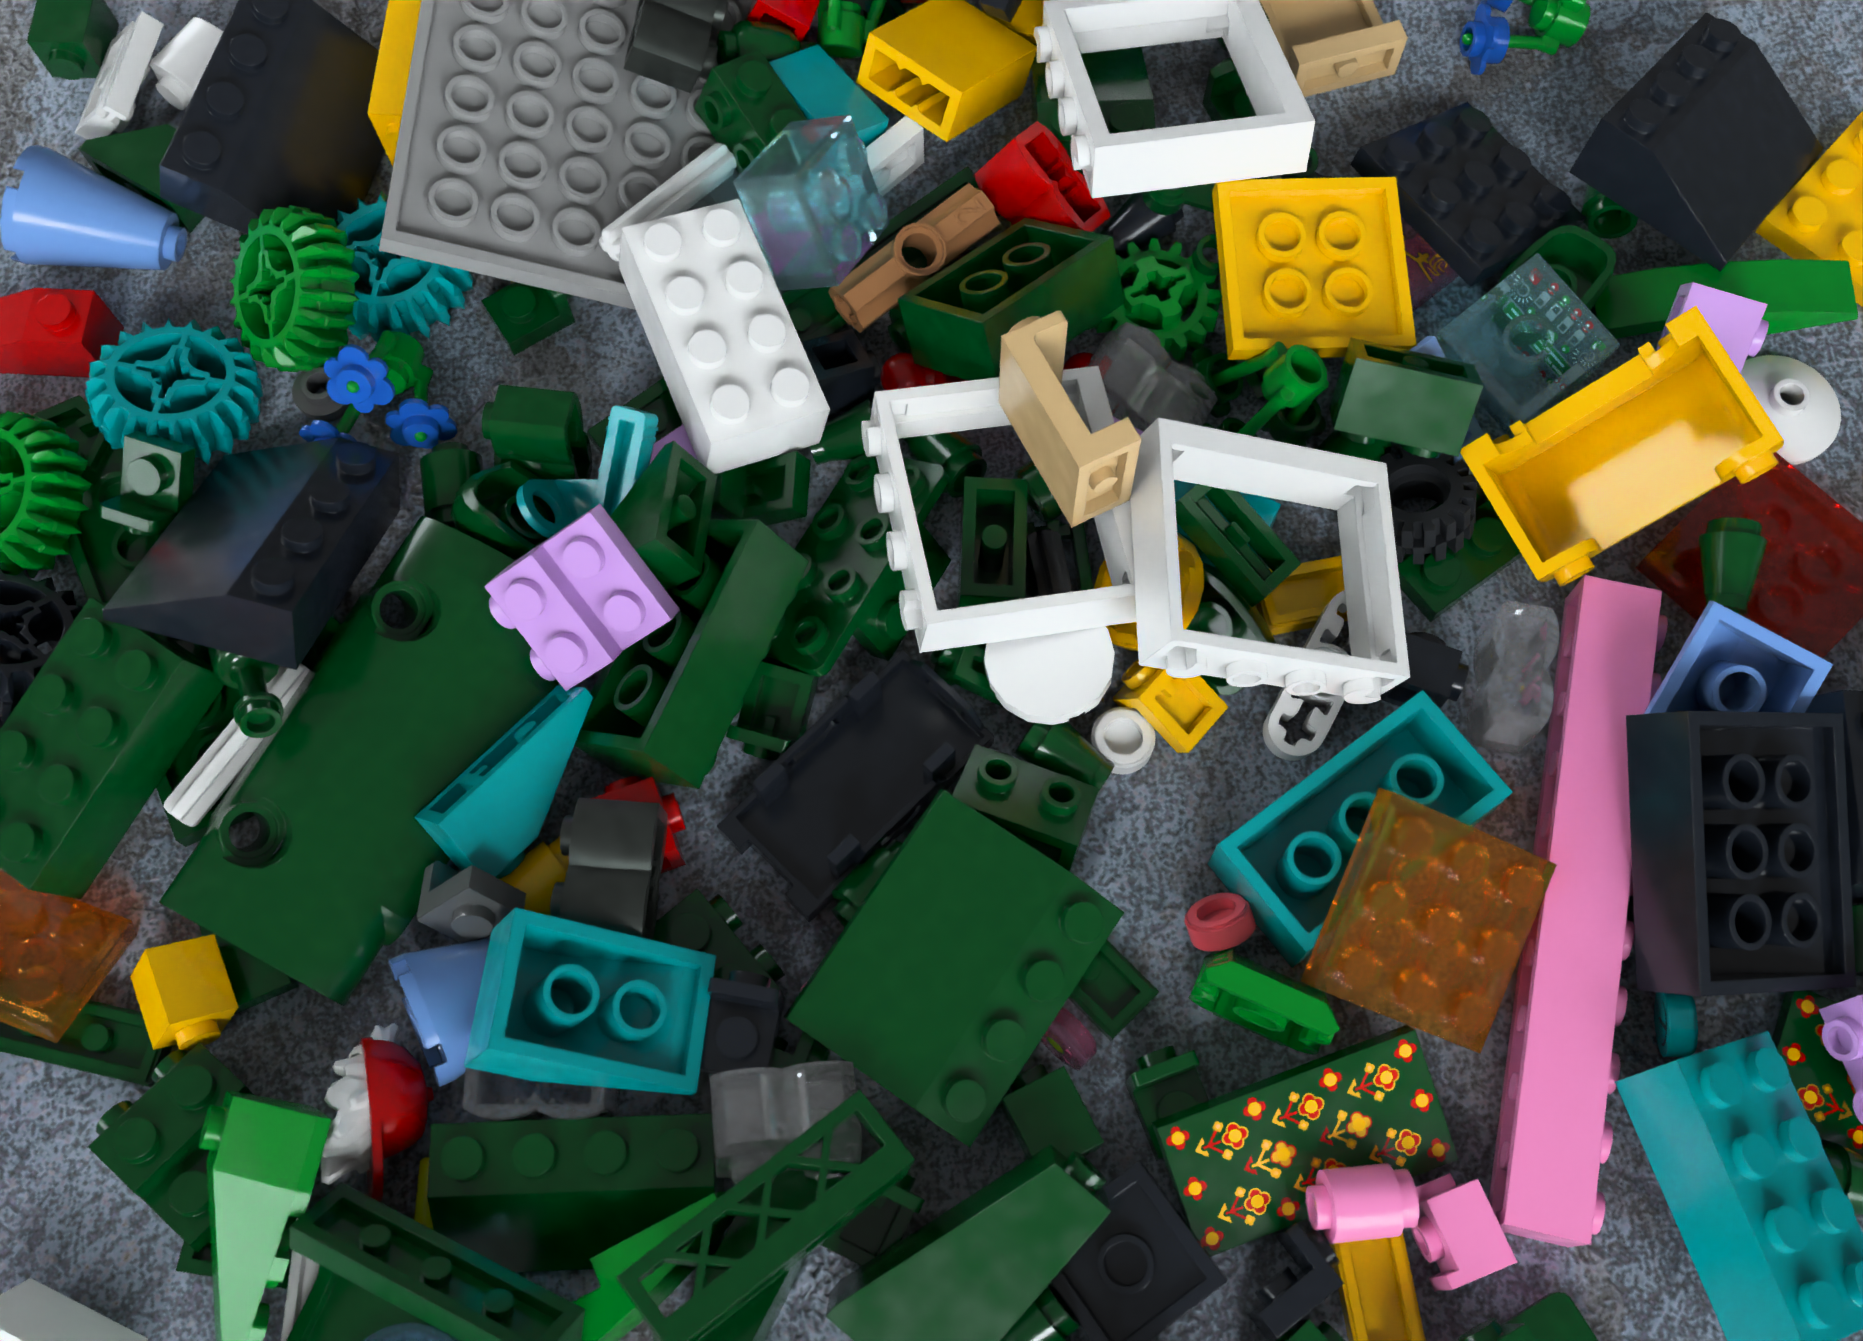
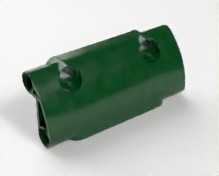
[159,516,559,1006]

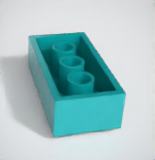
[1207,690,1513,968]
[1615,1030,1863,1341]

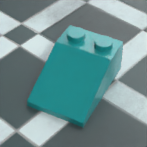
[464,907,716,1095]

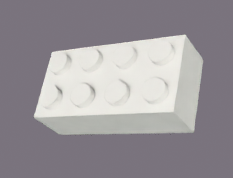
[619,198,830,474]

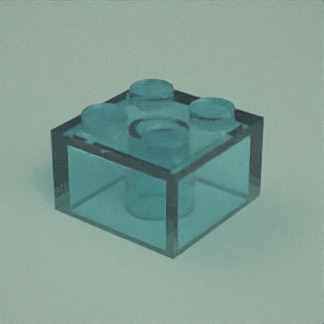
[733,114,890,291]

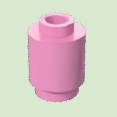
[1306,1163,1419,1244]

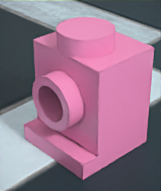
[1411,1173,1517,1292]

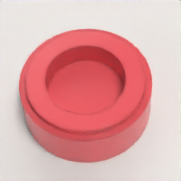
[1184,893,1256,952]

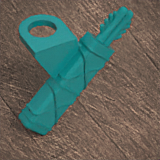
[516,405,659,538]

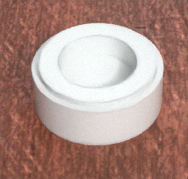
[1090,707,1156,774]

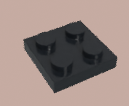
[1051,1160,1228,1341]

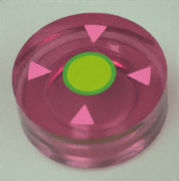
[1041,1007,1097,1071]

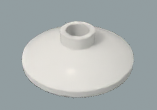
[1740,355,1841,465]

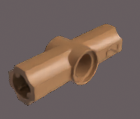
[828,183,1000,333]

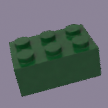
[898,218,1124,381]

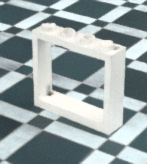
[1034,0,1315,198]
[861,366,1137,653]
[1130,417,1410,704]

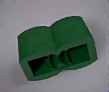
[482,384,592,480]

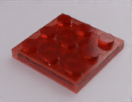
[1635,452,1863,658]

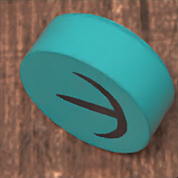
[1654,992,1698,1057]

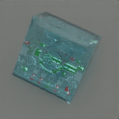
[1437,253,1621,438]

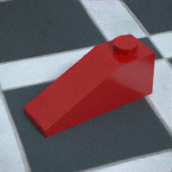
[0,287,124,378]

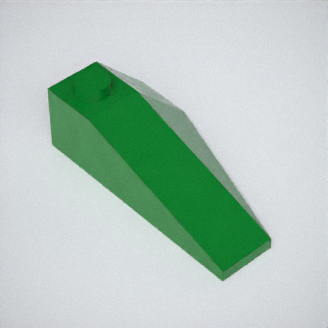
[199,1090,332,1341]

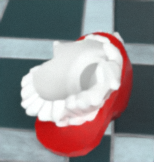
[321,1023,434,1202]

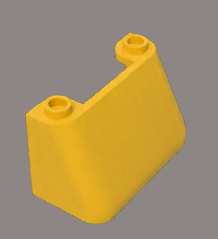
[1460,306,1784,587]

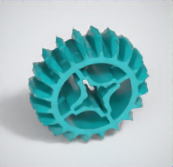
[337,191,474,342]
[85,318,263,465]

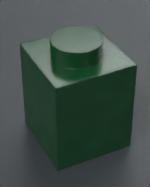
[27,0,119,80]
[1000,1064,1104,1159]

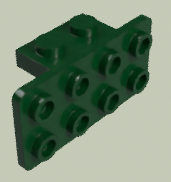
[764,455,951,677]

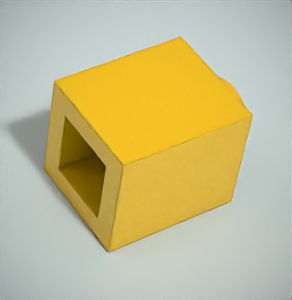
[130,934,239,1050]

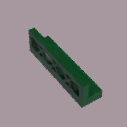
[616,1089,915,1341]

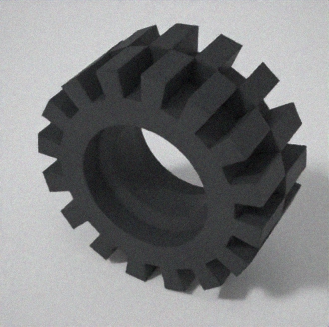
[1380,448,1477,564]

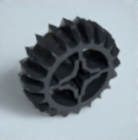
[0,568,83,724]

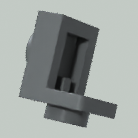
[416,861,526,943]

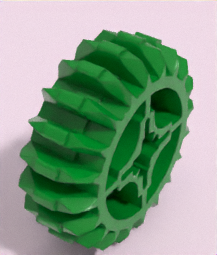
[229,205,360,372]
[0,411,92,578]

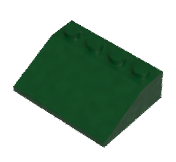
[783,790,1125,1148]

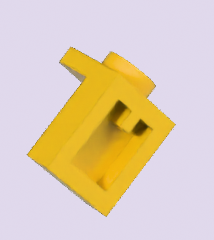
[1113,659,1228,753]

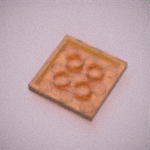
[1300,788,1557,1054]

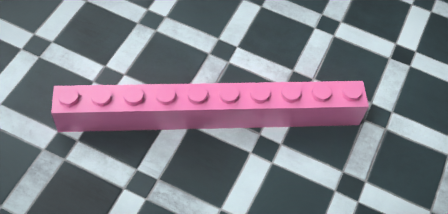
[1489,575,1668,1247]

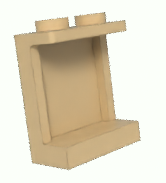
[1259,0,1408,97]
[999,310,1141,528]

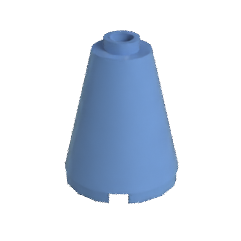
[0,145,187,270]
[389,938,490,1087]

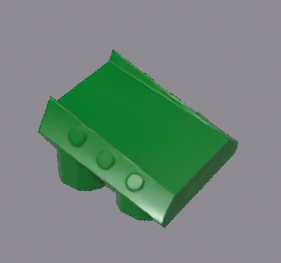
[1188,947,1340,1055]

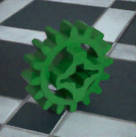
[1095,238,1222,365]

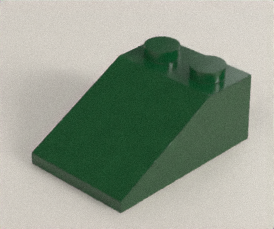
[1030,44,1156,175]

